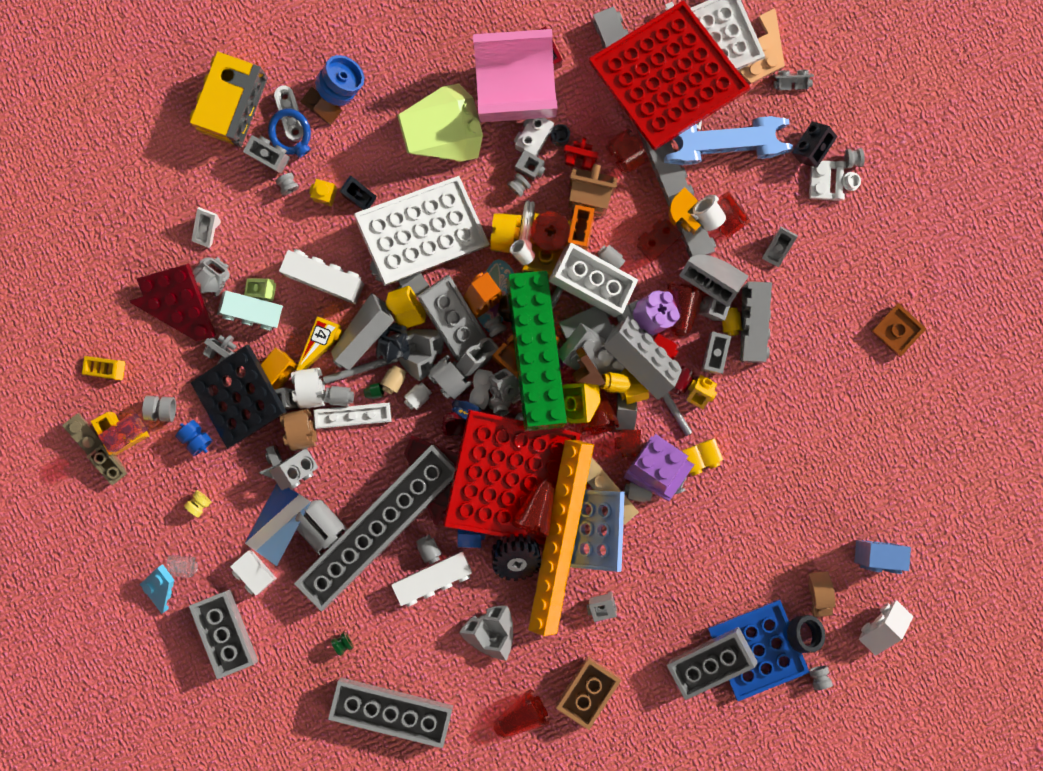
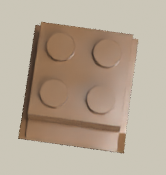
[568,164,618,218]

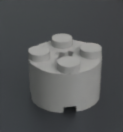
[428,355,472,399]

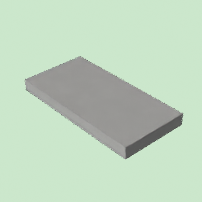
[417,275,487,361]

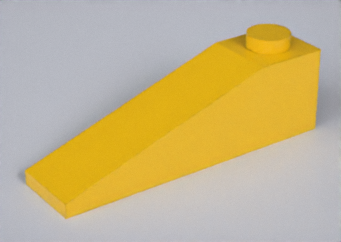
[562,383,600,423]

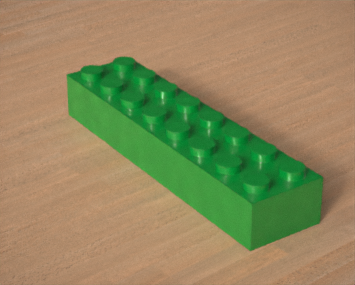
[506,271,567,431]

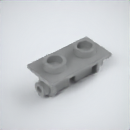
[773,70,814,91]

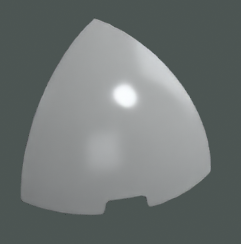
[390,329,444,381]
[459,606,513,661]

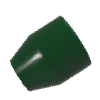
[364,382,384,399]

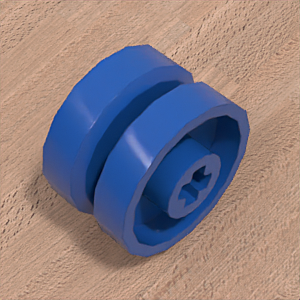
[315,55,365,106]

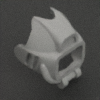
[192,257,230,296]

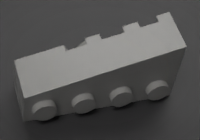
[740,282,772,363]

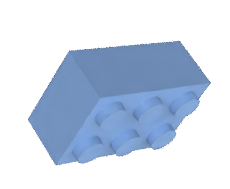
[854,540,911,574]

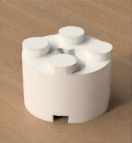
[291,368,325,409]

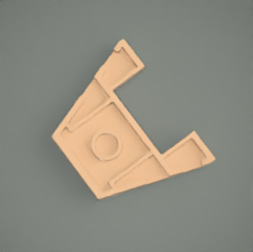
[738,8,785,85]

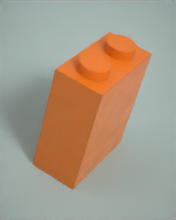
[567,205,595,251]

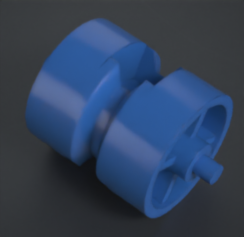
[175,420,213,457]

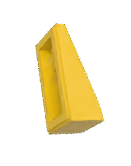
[82,356,125,380]

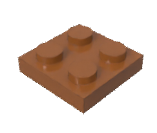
[871,303,927,357]

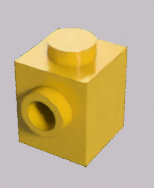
[309,179,337,206]

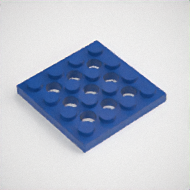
[708,599,810,701]

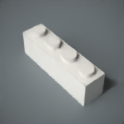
[391,551,472,607]

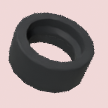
[787,615,825,653]

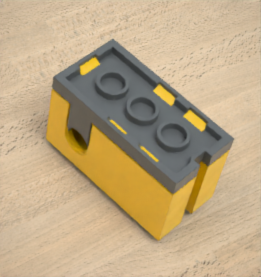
[190,51,268,148]

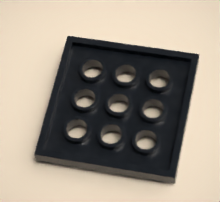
[190,345,287,449]

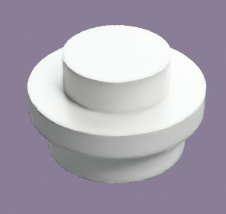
[842,172,861,191]

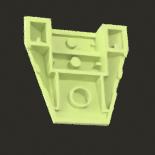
[397,84,483,162]

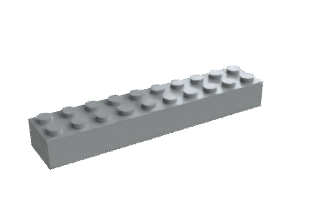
[294,445,456,612]

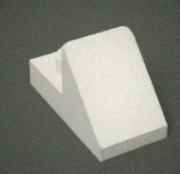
[191,207,221,248]

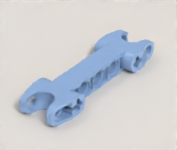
[664,116,793,166]

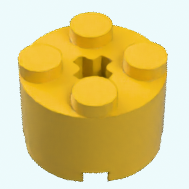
[491,213,522,253]

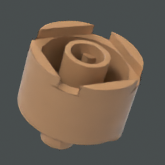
[280,409,317,451]

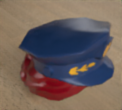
[441,400,483,436]

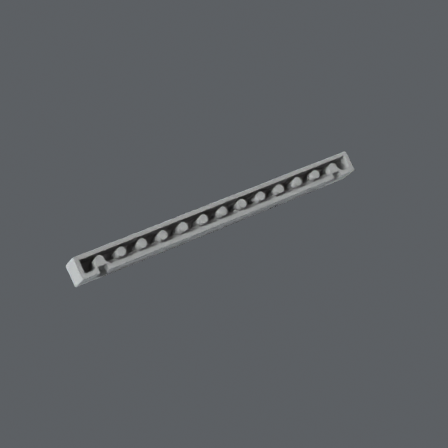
[592,6,716,258]

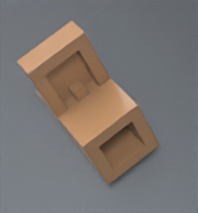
[808,571,836,617]

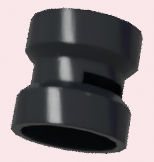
[551,124,570,147]

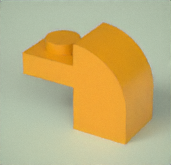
[668,187,701,234]

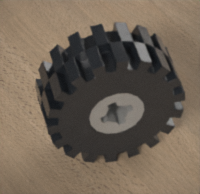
[491,534,541,581]

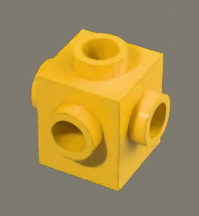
[687,375,717,409]

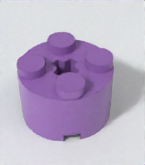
[633,291,680,335]

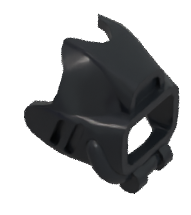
[376,322,410,364]

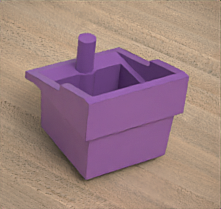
[624,434,695,502]

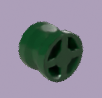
[331,631,354,656]

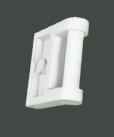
[809,161,846,201]

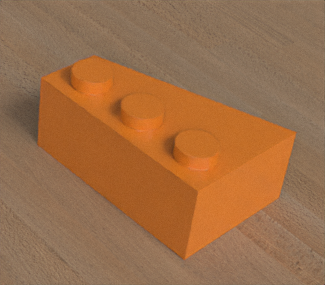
[463,272,503,319]

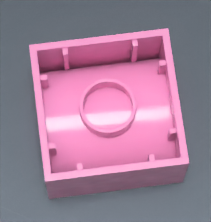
[473,29,557,122]

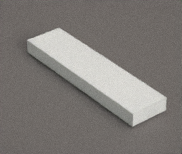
[313,403,392,429]

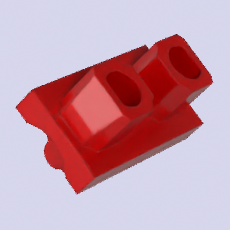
[563,137,599,171]

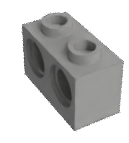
[270,448,318,490]

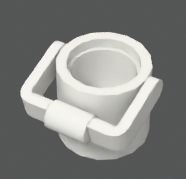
[688,195,726,231]

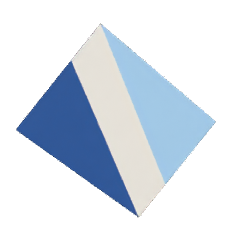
[245,484,311,566]

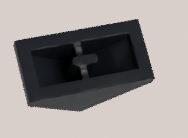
[339,176,377,210]

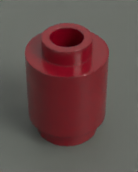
[670,366,695,395]

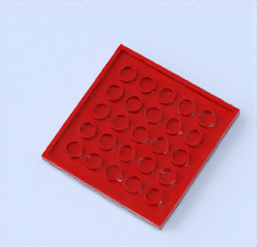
[589,0,750,150]
[443,409,581,544]

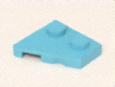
[140,564,174,614]

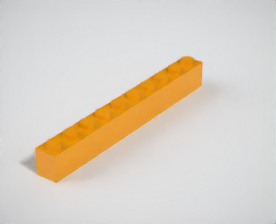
[528,440,594,636]

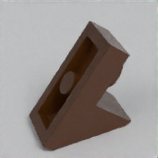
[300,87,342,126]
[572,347,606,385]

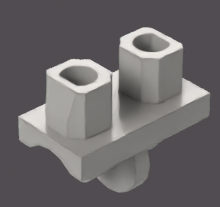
[203,335,237,364]

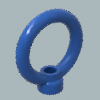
[268,109,311,158]

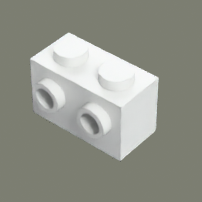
[514,118,554,157]

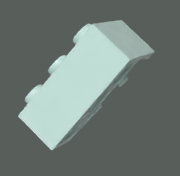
[217,291,283,331]

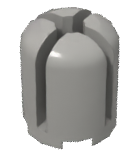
[295,500,348,556]

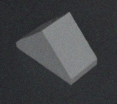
[615,393,637,431]

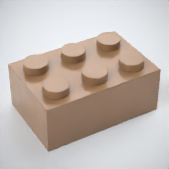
[556,655,621,730]

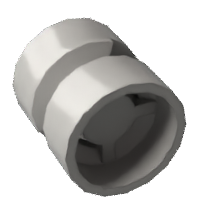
[142,395,176,422]

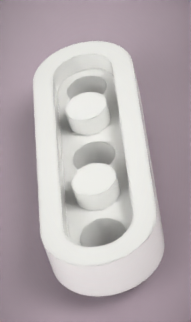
[274,86,303,142]

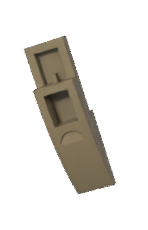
[62,413,127,485]

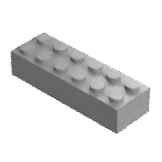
[328,677,453,748]

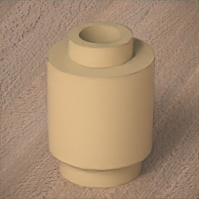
[380,365,406,395]

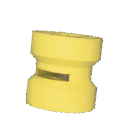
[184,490,212,517]

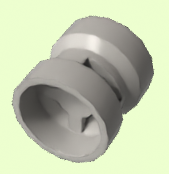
[809,665,833,690]

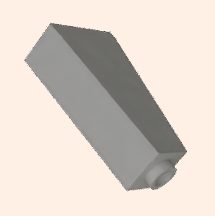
[331,293,394,370]

